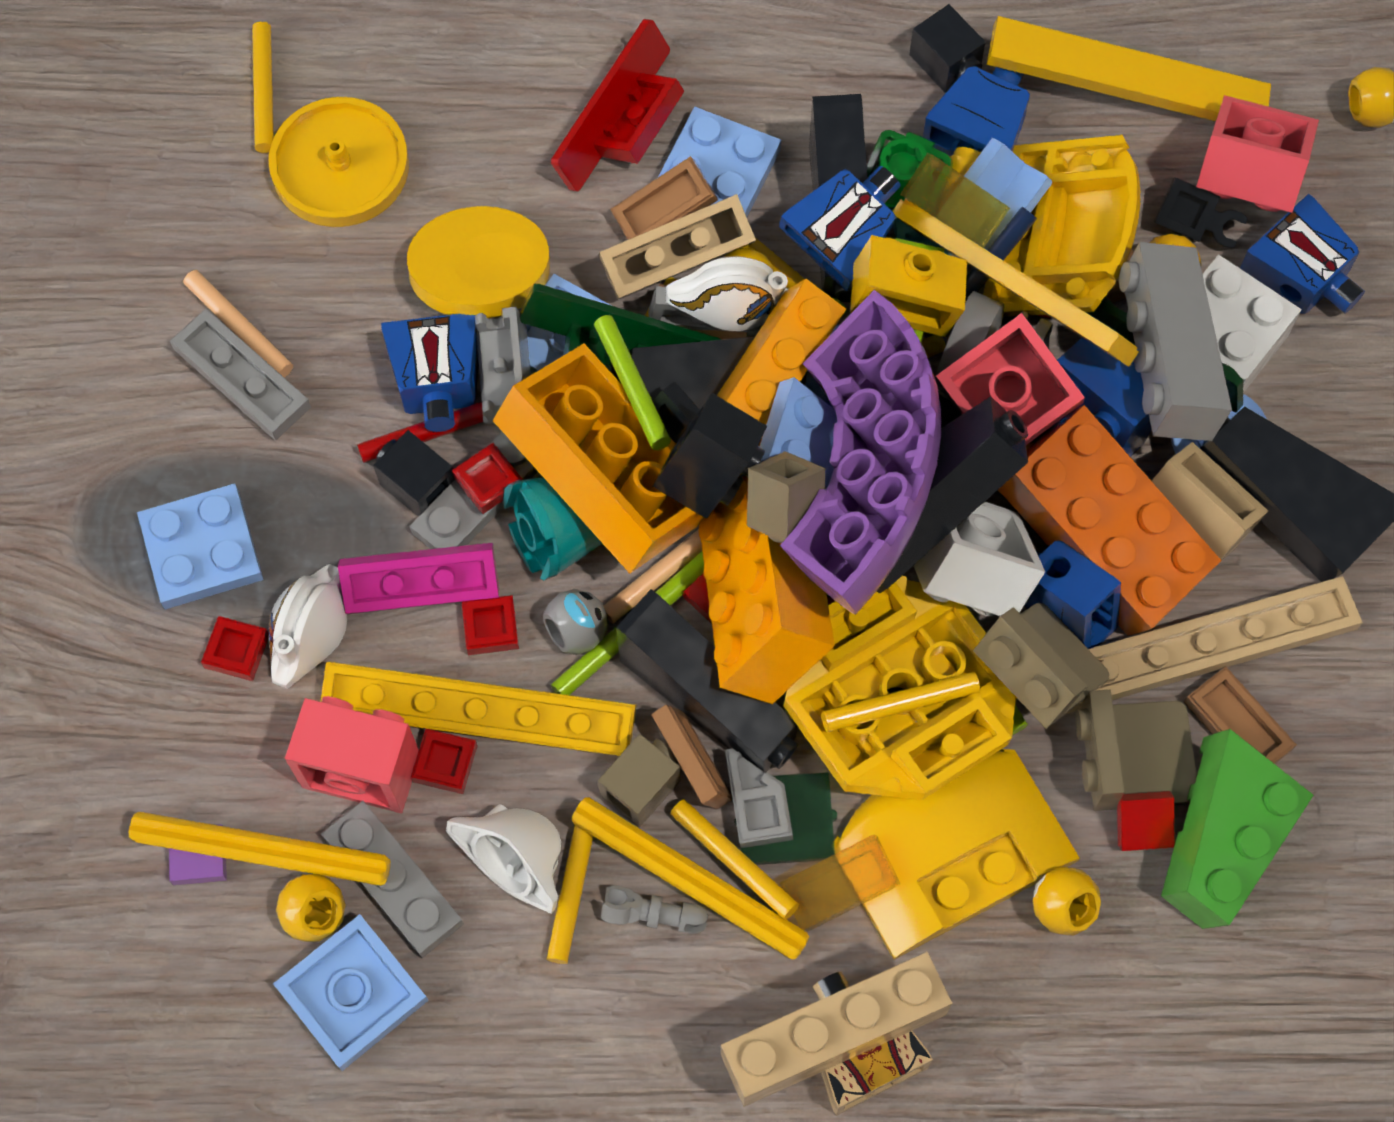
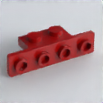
[551,19,685,192]

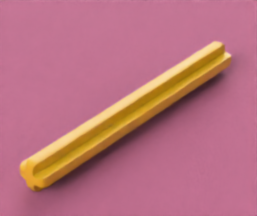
[572,797,809,959]
[129,812,391,886]

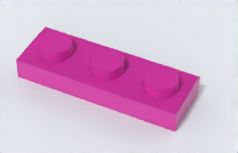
[338,543,499,614]

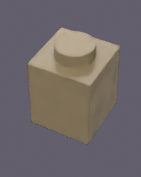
[747,451,826,543]
[597,733,681,828]

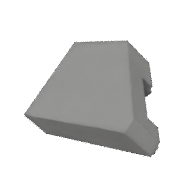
[725,749,793,848]

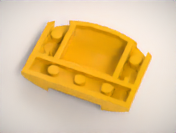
[983,135,1141,317]
[831,749,1080,960]

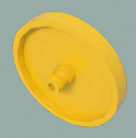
[268,97,409,227]
[407,206,550,318]

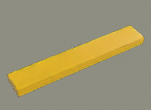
[987,16,1271,121]
[892,199,1139,367]
[320,661,637,756]

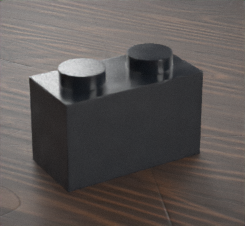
[652,393,767,519]

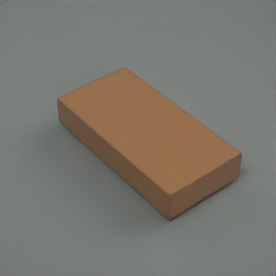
[610,156,718,240]
[1184,666,1297,764]
[651,704,732,809]

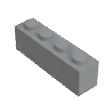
[1119,242,1232,441]

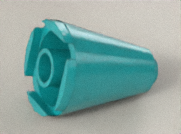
[503,478,603,581]

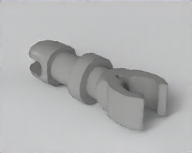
[601,885,708,934]

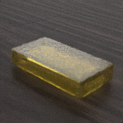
[900,153,1010,248]
[780,834,901,932]

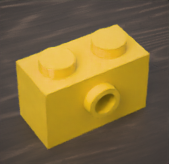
[850,235,967,337]

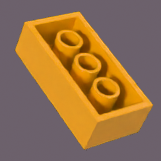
[493,343,704,574]
[698,476,835,704]

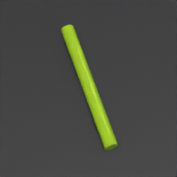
[551,551,704,695]

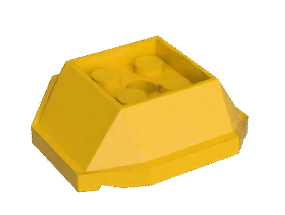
[783,575,1016,800]

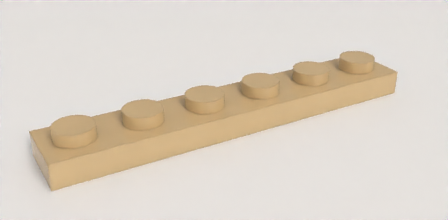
[1066,576,1363,714]

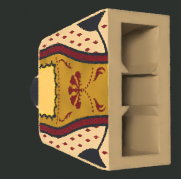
[813,971,933,1116]

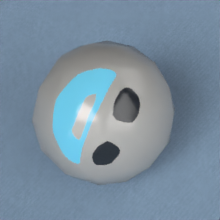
[543,589,608,655]

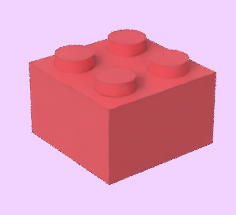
[1196,95,1319,213]
[936,313,1085,445]
[285,696,419,814]

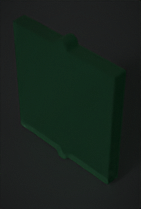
[734,772,838,865]

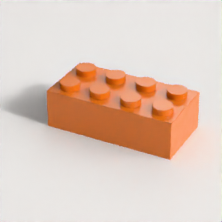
[998,405,1222,636]

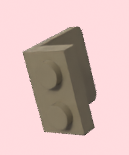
[973,603,1109,729]
[1075,689,1197,811]

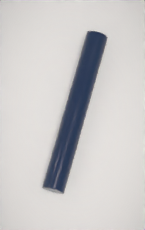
[965,207,1037,303]

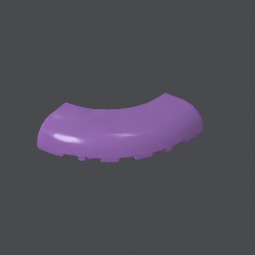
[780,290,941,615]

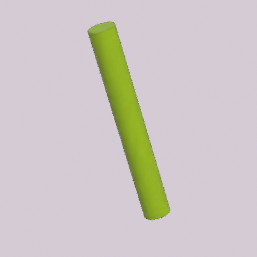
[594,315,671,450]

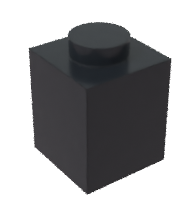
[909,4,986,93]
[373,430,455,517]

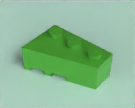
[1161,729,1314,929]

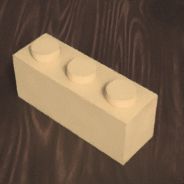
[599,194,756,300]

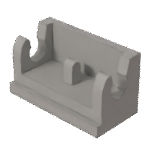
[475,307,531,424]

